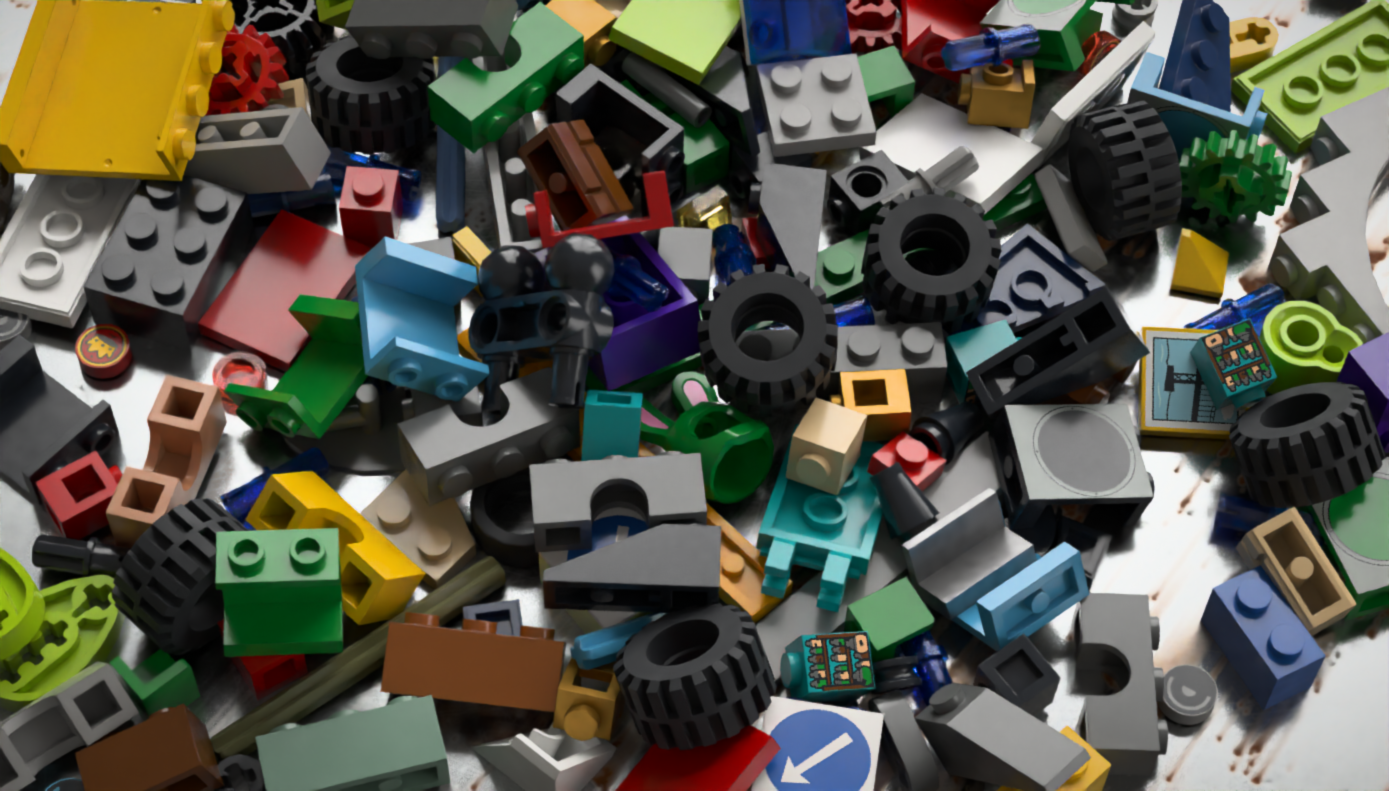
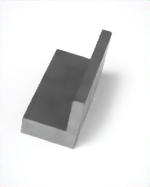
[902,488,1037,620]

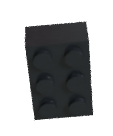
[83,175,255,352]

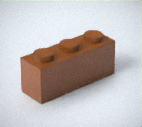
[380,612,567,712]

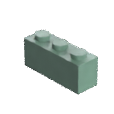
[255,695,451,791]

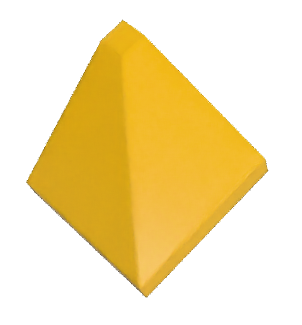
[1170,228,1229,298]

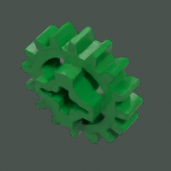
[1179,130,1292,223]

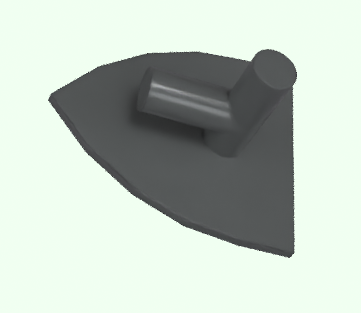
[285,379,407,474]

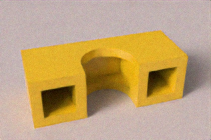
[245,471,426,625]

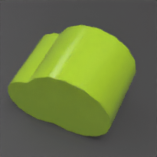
[1259,301,1363,395]

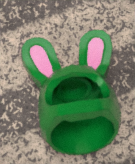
[626,371,774,504]

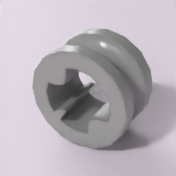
[1112,0,1159,31]

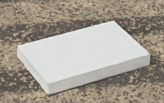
[1031,21,1157,170]
[859,93,1043,215]

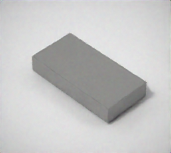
[1035,164,1108,272]

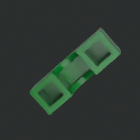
[427,2,584,154]

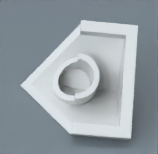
[470,723,617,791]

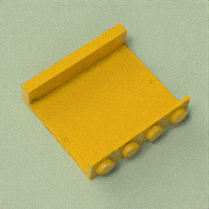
[0,0,235,181]

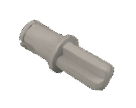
[879,146,980,209]

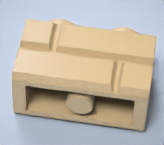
[1236,507,1357,636]

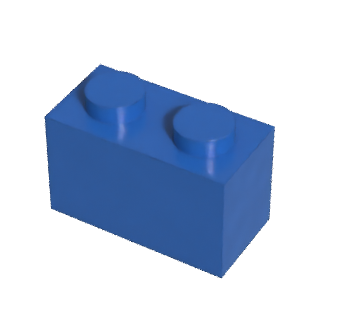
[1201,565,1326,711]

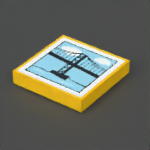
[1138,326,1250,439]

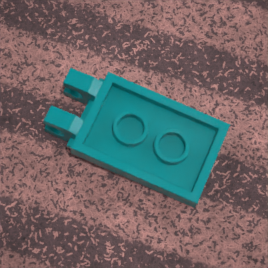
[756,424,885,612]

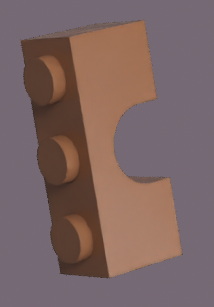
[106,375,227,548]

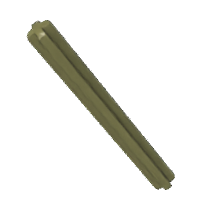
[210,556,506,762]

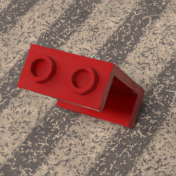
[901,0,1013,84]
[525,170,674,248]

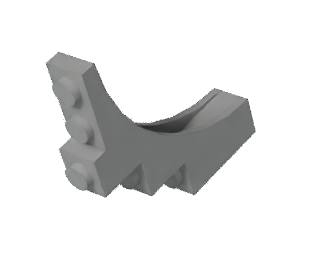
[1269,87,1389,344]

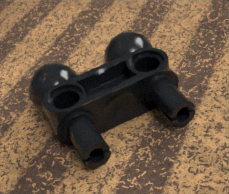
[468,233,615,415]

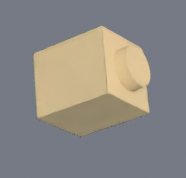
[786,398,867,495]

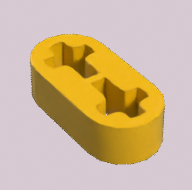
[1230,17,1279,73]

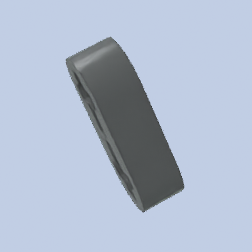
[868,690,939,791]

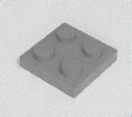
[756,54,877,157]

